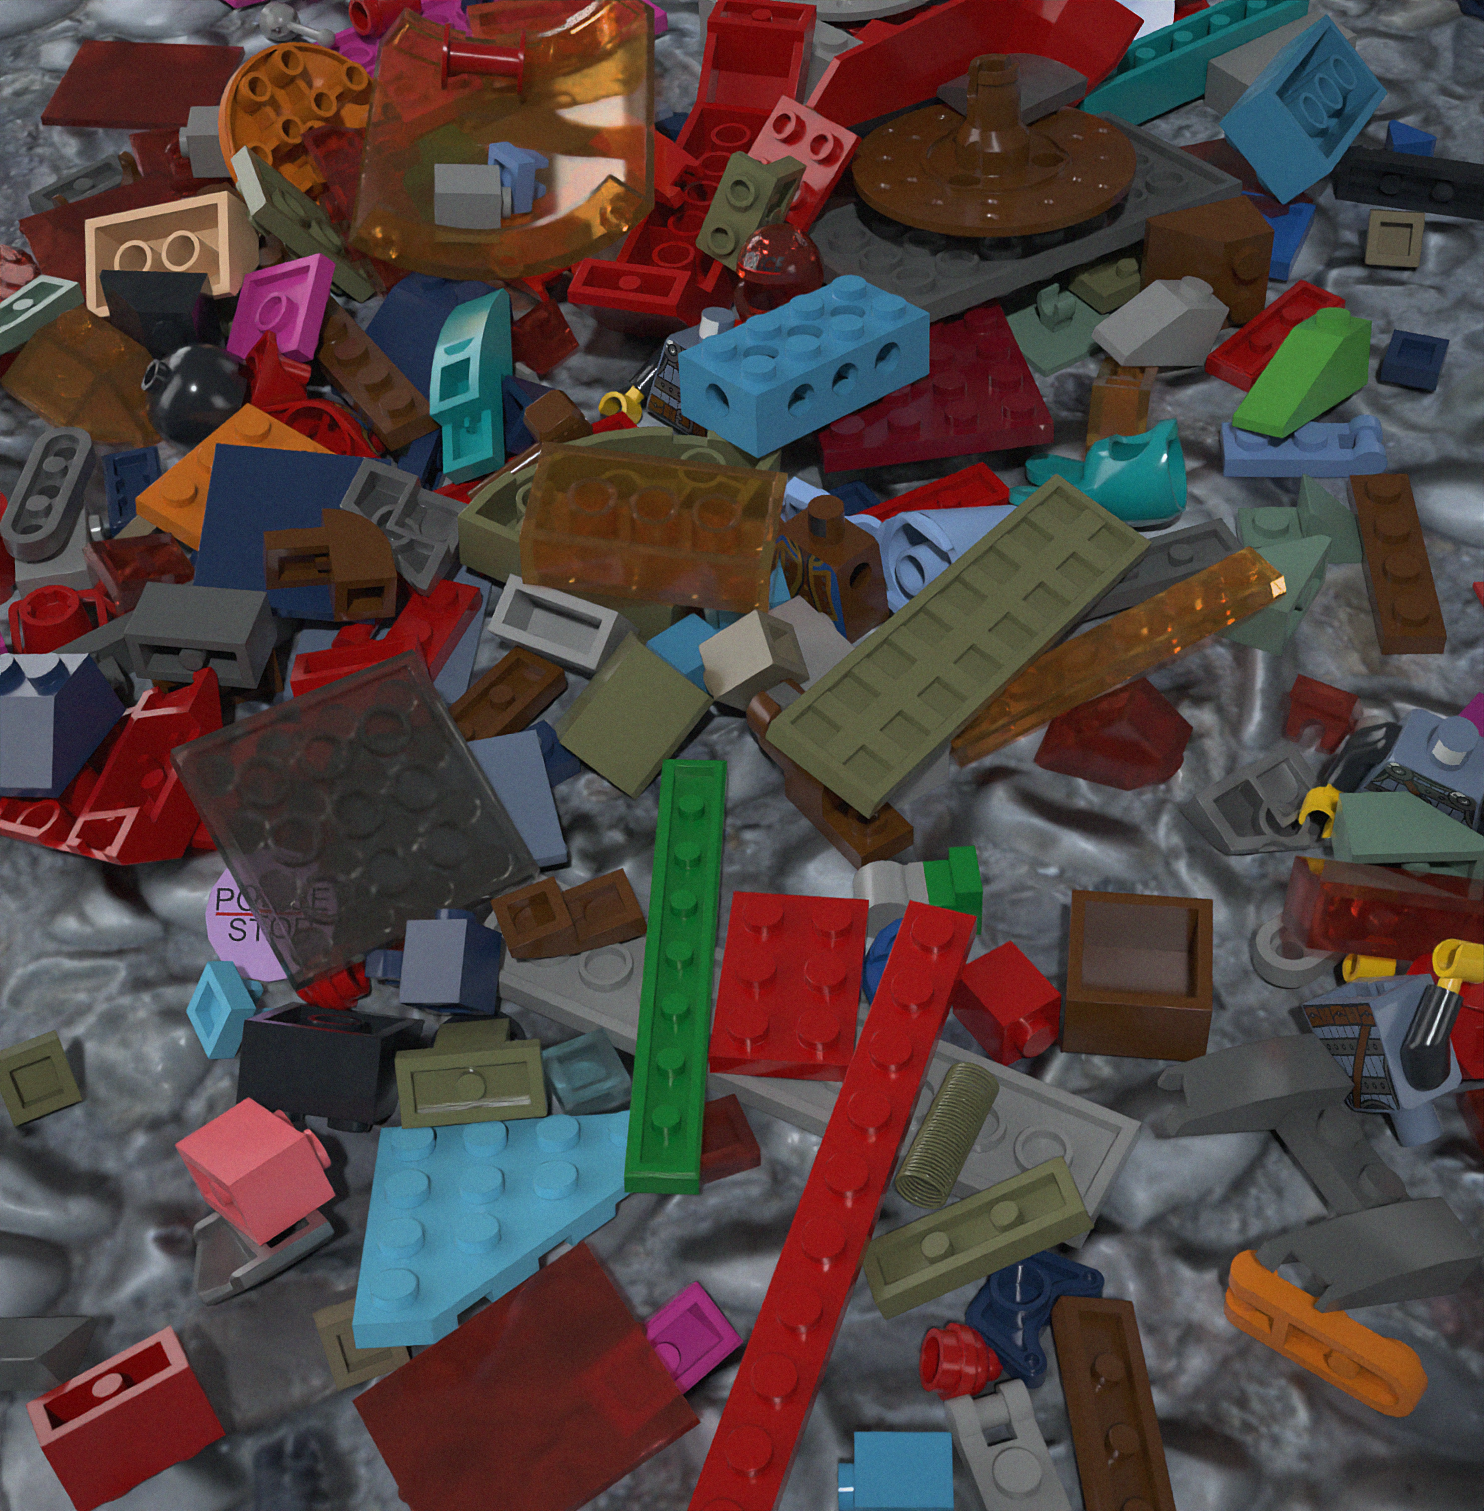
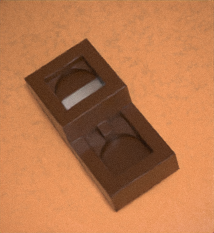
[490,868,647,958]

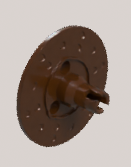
[852,54,1137,238]

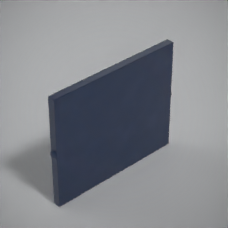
[193,443,392,625]

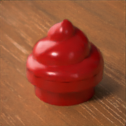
[296,944,370,1010]
[919,1323,1003,1401]

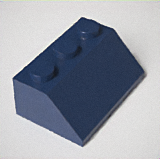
[0,653,126,798]

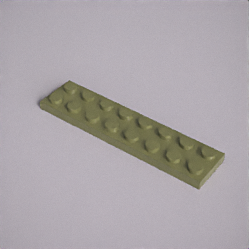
[765,473,1152,819]

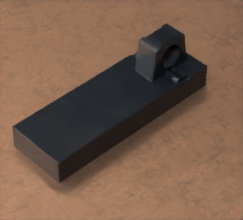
[1335,145,1484,221]

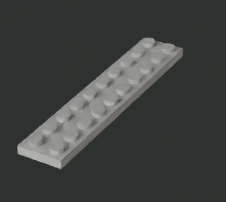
[482,868,1142,1250]

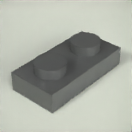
[28,154,136,232]

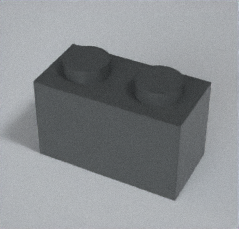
[124,582,277,689]

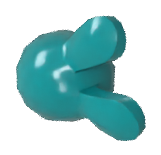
[1008,418,1188,527]

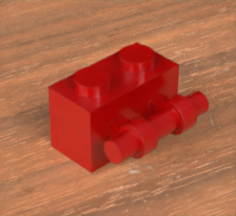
[25,1325,226,1511]

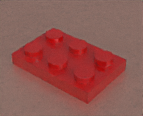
[708,891,869,1082]

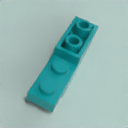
[430,288,513,485]

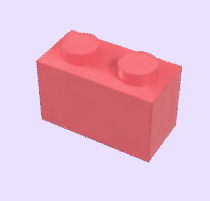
[175,1097,336,1246]

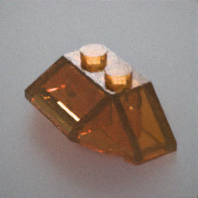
[1,304,164,448]

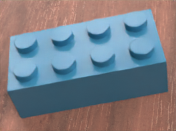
[1219,14,1388,205]

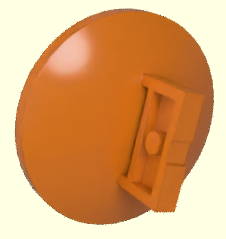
[218,42,407,237]

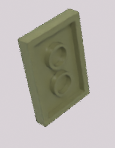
[231,145,376,304]

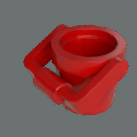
[8,585,111,654]

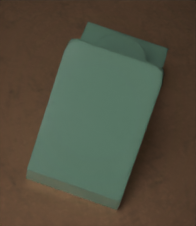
[1236,474,1363,564]

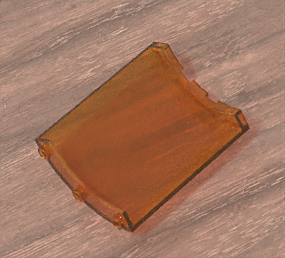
[348,0,655,281]

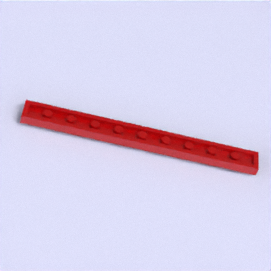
[687,900,977,1511]

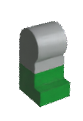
[853,845,983,938]

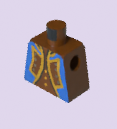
[771,495,889,644]

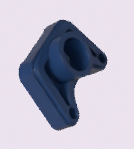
[965,1250,1105,1389]

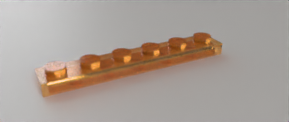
[949,546,1287,767]

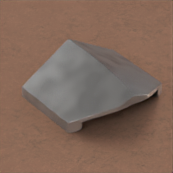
[192,1209,334,1307]

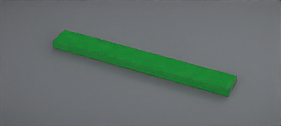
[624,759,727,1195]

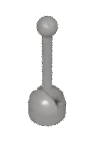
[259,1,336,48]

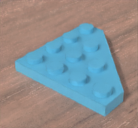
[352,1110,630,1349]

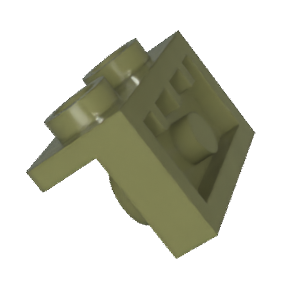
[696,151,807,273]

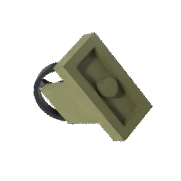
[395,1010,548,1129]

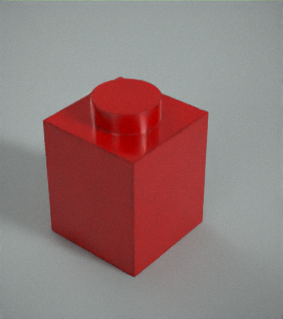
[953,940,1062,1067]

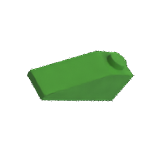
[1232,307,1372,438]

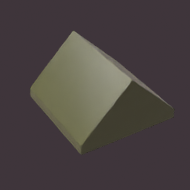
[554,630,715,800]

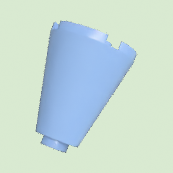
[875,505,1017,614]

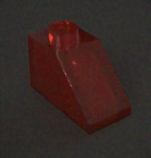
[82,532,195,619]
[1033,677,1193,791]

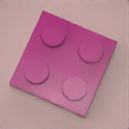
[226,253,336,370]

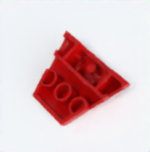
[0,666,227,865]

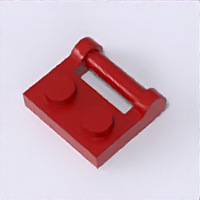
[331,570,482,684]

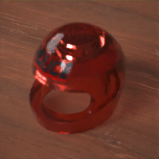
[733,223,824,323]

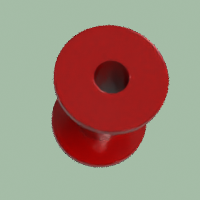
[441,22,527,97]

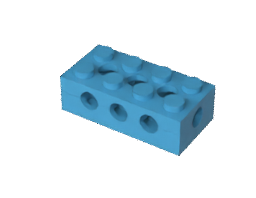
[678,274,930,458]

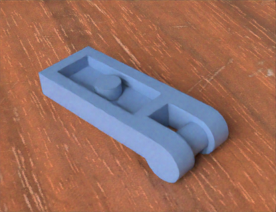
[1219,414,1388,478]

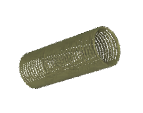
[895,1062,999,1209]

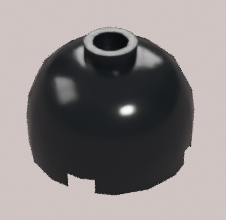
[141,342,247,453]

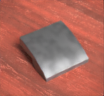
[936,53,1089,125]

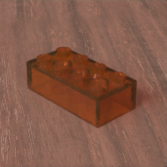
[519,441,788,614]

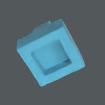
[186,961,273,1059]

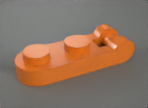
[1223,1250,1428,1418]

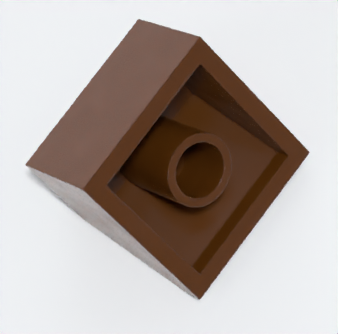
[1139,195,1275,330]

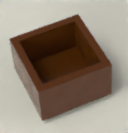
[1062,889,1213,1061]

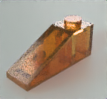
[1085,356,1159,453]

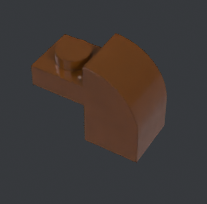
[263,508,397,622]

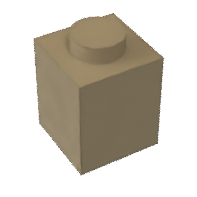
[698,609,810,711]

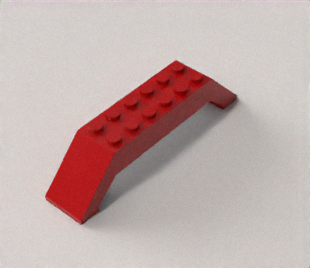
[567,0,817,339]

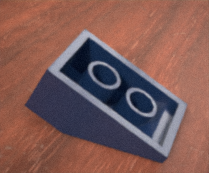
[330,259,517,401]

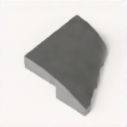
[340,457,469,597]
[1181,741,1333,855]

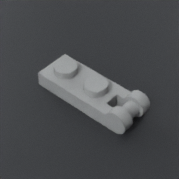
[944,1378,1073,1511]

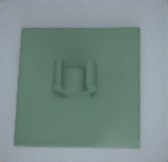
[1001,279,1110,378]

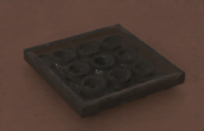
[169,649,540,992]

